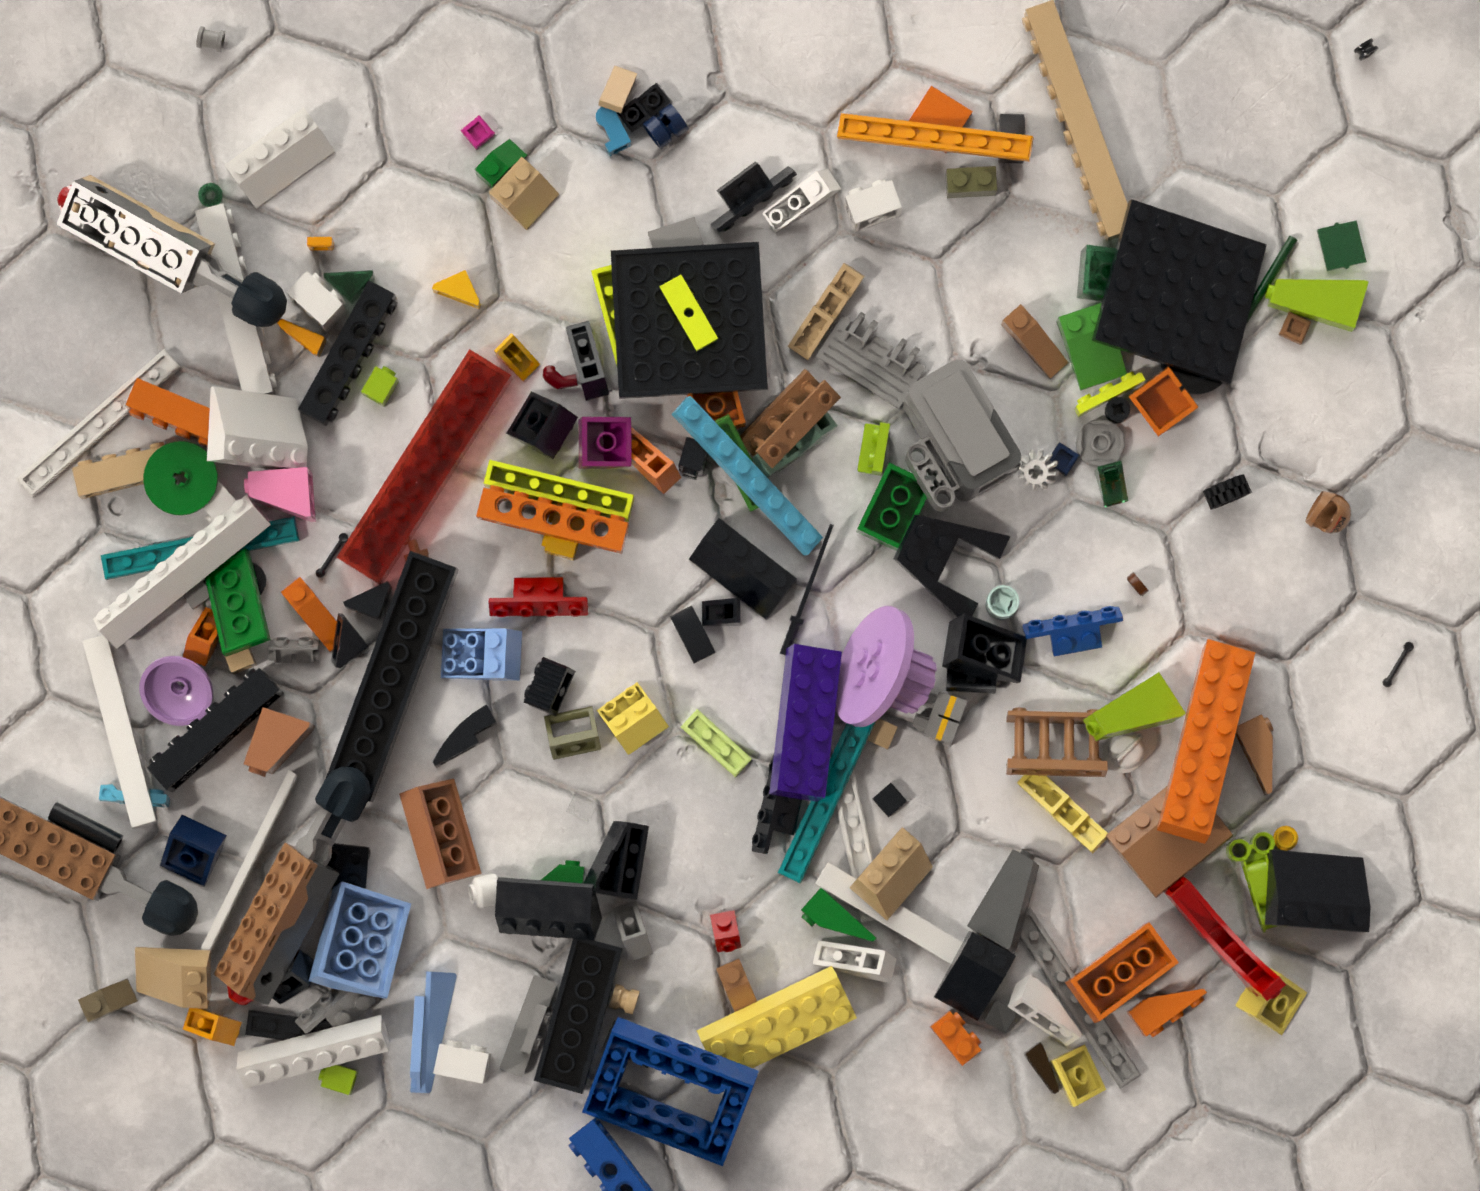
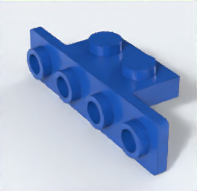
[1022,606,1123,657]

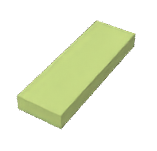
[681,709,752,777]

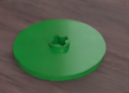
[143,441,218,516]

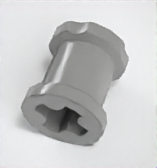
[196,26,225,52]

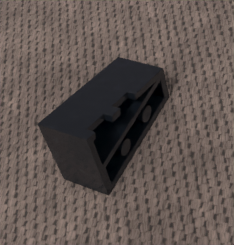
[584,821,649,900]

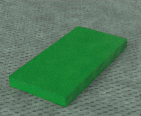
[205,548,271,657]

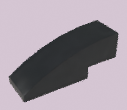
[433,704,497,768]

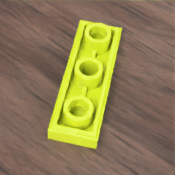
[659,275,718,351]
[1075,371,1146,417]

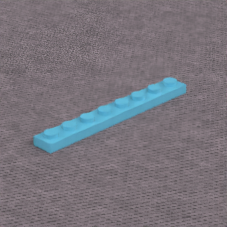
[671,396,823,556]

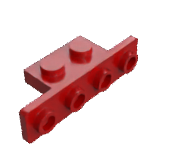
[488,577,588,617]

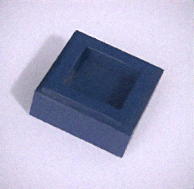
[1049,442,1080,476]

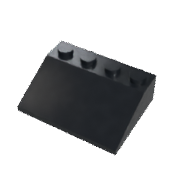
[1265,850,1371,932]

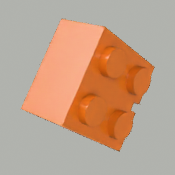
[1129,366,1198,437]

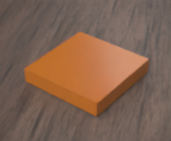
[909,86,973,153]

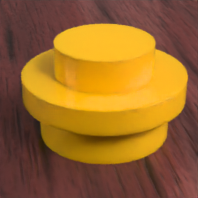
[1273,826,1298,851]

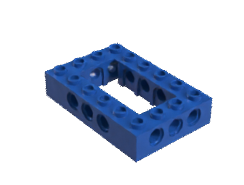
[582,1017,759,1166]
[568,1117,653,1191]

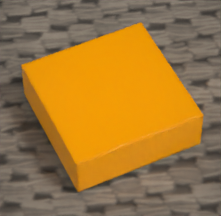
[307,237,334,251]

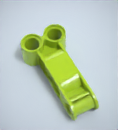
[1226,832,1286,933]

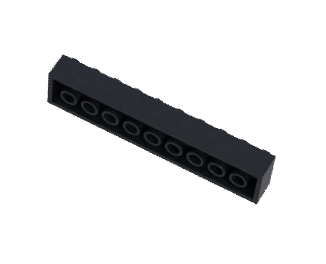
[326,551,459,802]

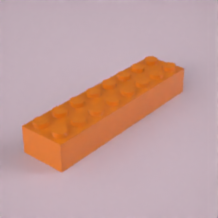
[1157,639,1256,844]

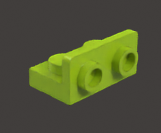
[857,422,890,476]

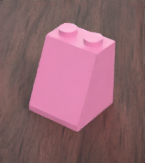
[244,467,316,522]

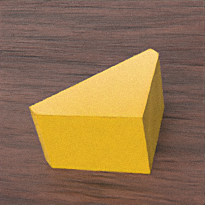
[432,270,481,309]
[494,333,540,381]

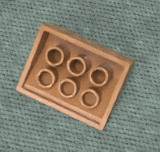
[1106,786,1233,898]

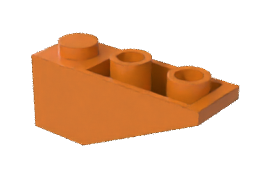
[1127,989,1207,1038]

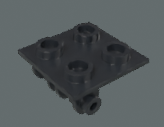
[327,843,371,889]

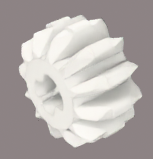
[1018,449,1059,491]

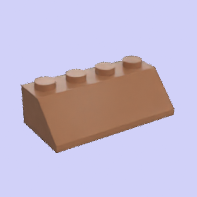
[399,779,482,889]

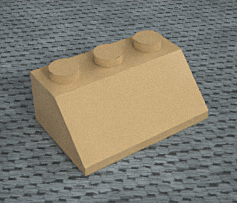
[849,827,933,920]

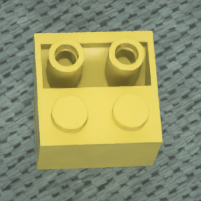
[597,682,669,755]

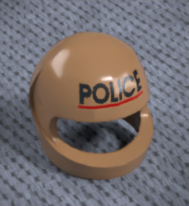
[1305,491,1351,533]

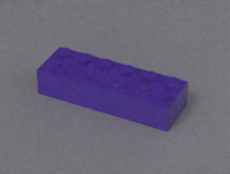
[769,644,842,802]

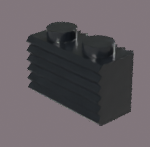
[678,437,709,480]
[524,657,576,716]

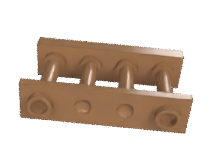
[740,369,841,469]
[1006,707,1108,777]

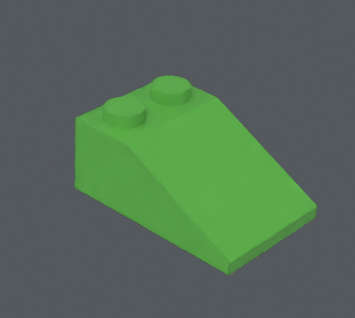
[1057,303,1127,391]

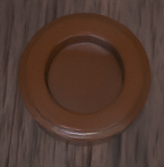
[1127,572,1149,596]

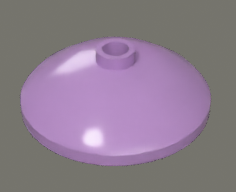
[139,656,213,726]

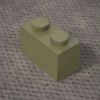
[945,166,997,198]

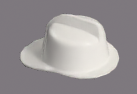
[1103,727,1157,774]

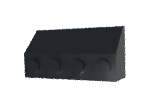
[689,518,797,620]
[495,877,602,940]

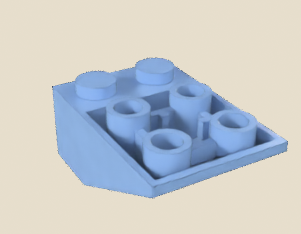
[441,628,522,681]

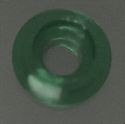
[198,183,223,207]

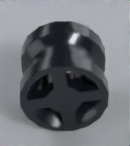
[1104,397,1130,424]

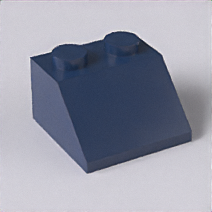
[160,815,227,887]

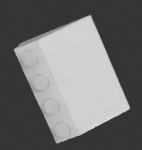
[207,387,308,470]

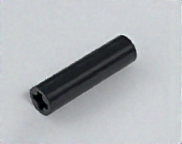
[48,802,124,853]

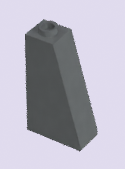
[967,849,1039,954]

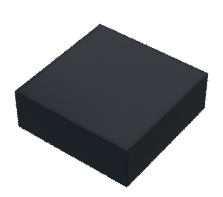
[872,783,907,818]

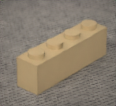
[72,442,178,499]

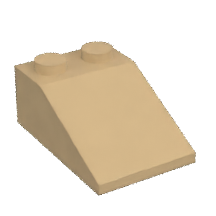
[135,947,212,1009]

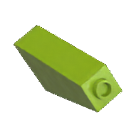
[1265,279,1369,332]
[1083,672,1186,741]

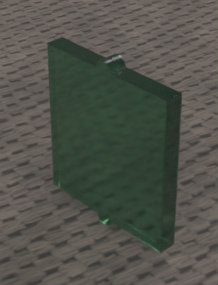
[1317,220,1367,271]

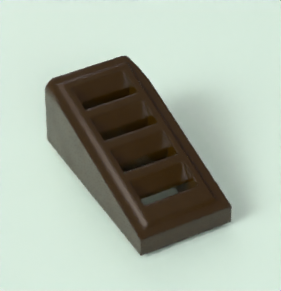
[1024,1042,1059,1094]

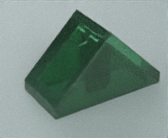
[324,270,375,304]
[1094,461,1128,507]

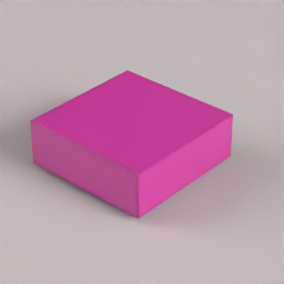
[460,115,495,150]

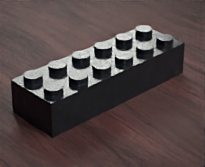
[147,668,284,792]
[534,939,623,1094]

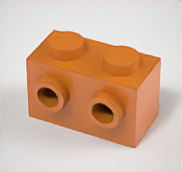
[929,1011,982,1066]

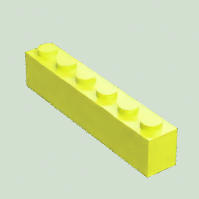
[483,460,634,522]

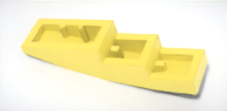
[1017,775,1108,854]

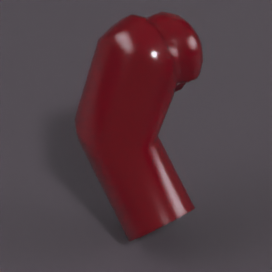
[543,365,578,389]

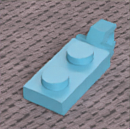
[99,784,170,808]

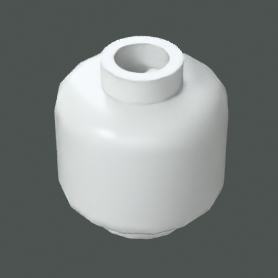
[468,873,498,908]

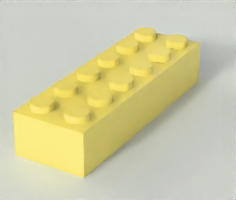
[696,966,857,1068]

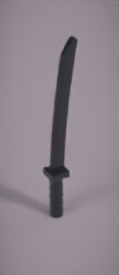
[780,524,834,656]

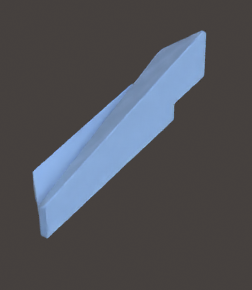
[410,971,457,1093]

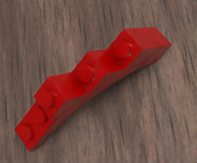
[1164,876,1286,1001]

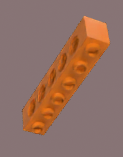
[476,485,629,554]

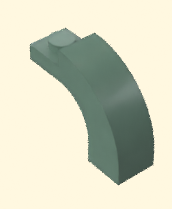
[752,412,838,478]

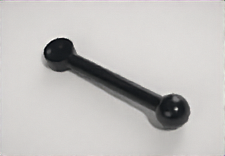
[316,533,349,578]
[1382,642,1414,687]

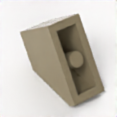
[78,979,138,1022]

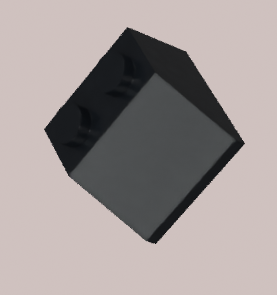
[506,391,578,459]

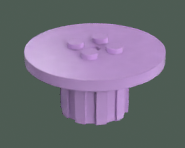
[836,606,937,727]

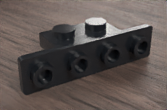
[711,161,797,233]
[752,755,802,854]

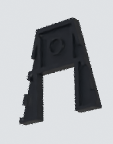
[893,515,1010,617]

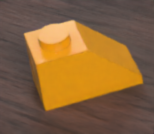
[183,1008,242,1046]

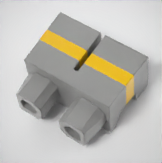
[912,692,967,746]

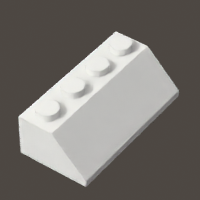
[224,107,335,209]

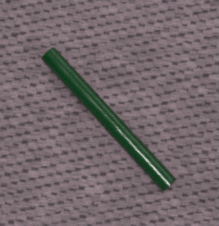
[1246,236,1298,324]

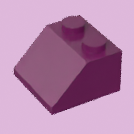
[578,417,631,469]

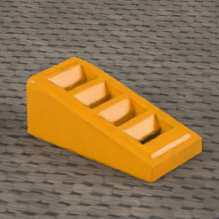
[277,319,327,357]

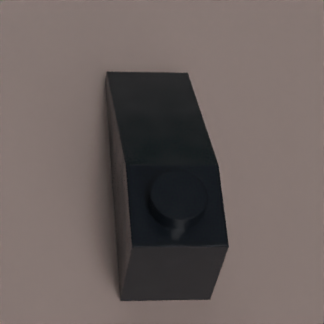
[565,321,609,401]

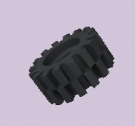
[1203,474,1252,510]

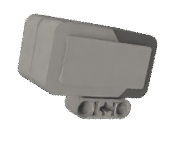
[903,359,1021,512]

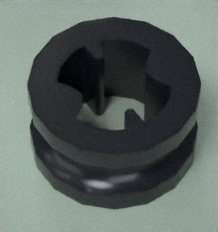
[1354,38,1379,61]

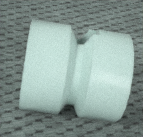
[985,585,1019,620]

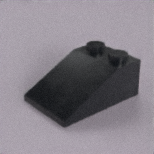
[942,613,1027,683]
[934,931,1016,1021]

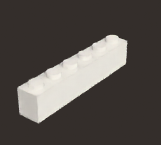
[237,1015,389,1089]

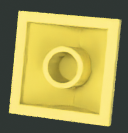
[1050,1044,1106,1107]

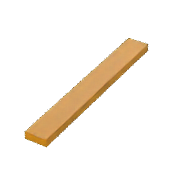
[837,113,1034,162]

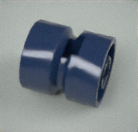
[643,104,689,150]

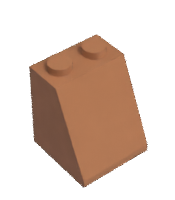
[244,707,315,777]

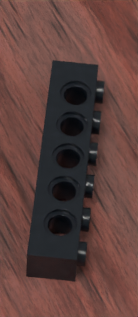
[298,280,398,426]

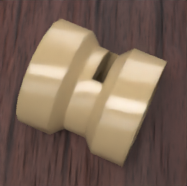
[609,984,640,1015]

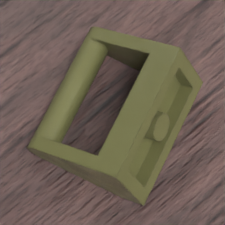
[544,706,601,760]

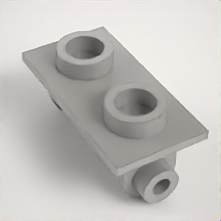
[268,637,320,663]

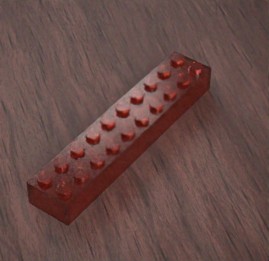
[337,349,513,585]

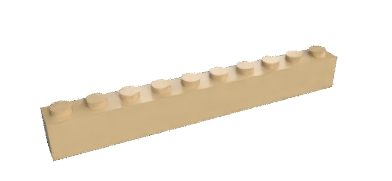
[1022,0,1128,242]

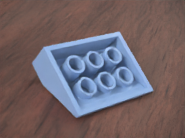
[309,881,411,999]

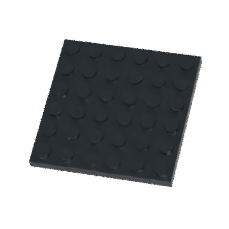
[1092,199,1267,385]
[610,242,768,399]

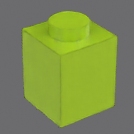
[361,366,399,407]
[318,1064,359,1095]

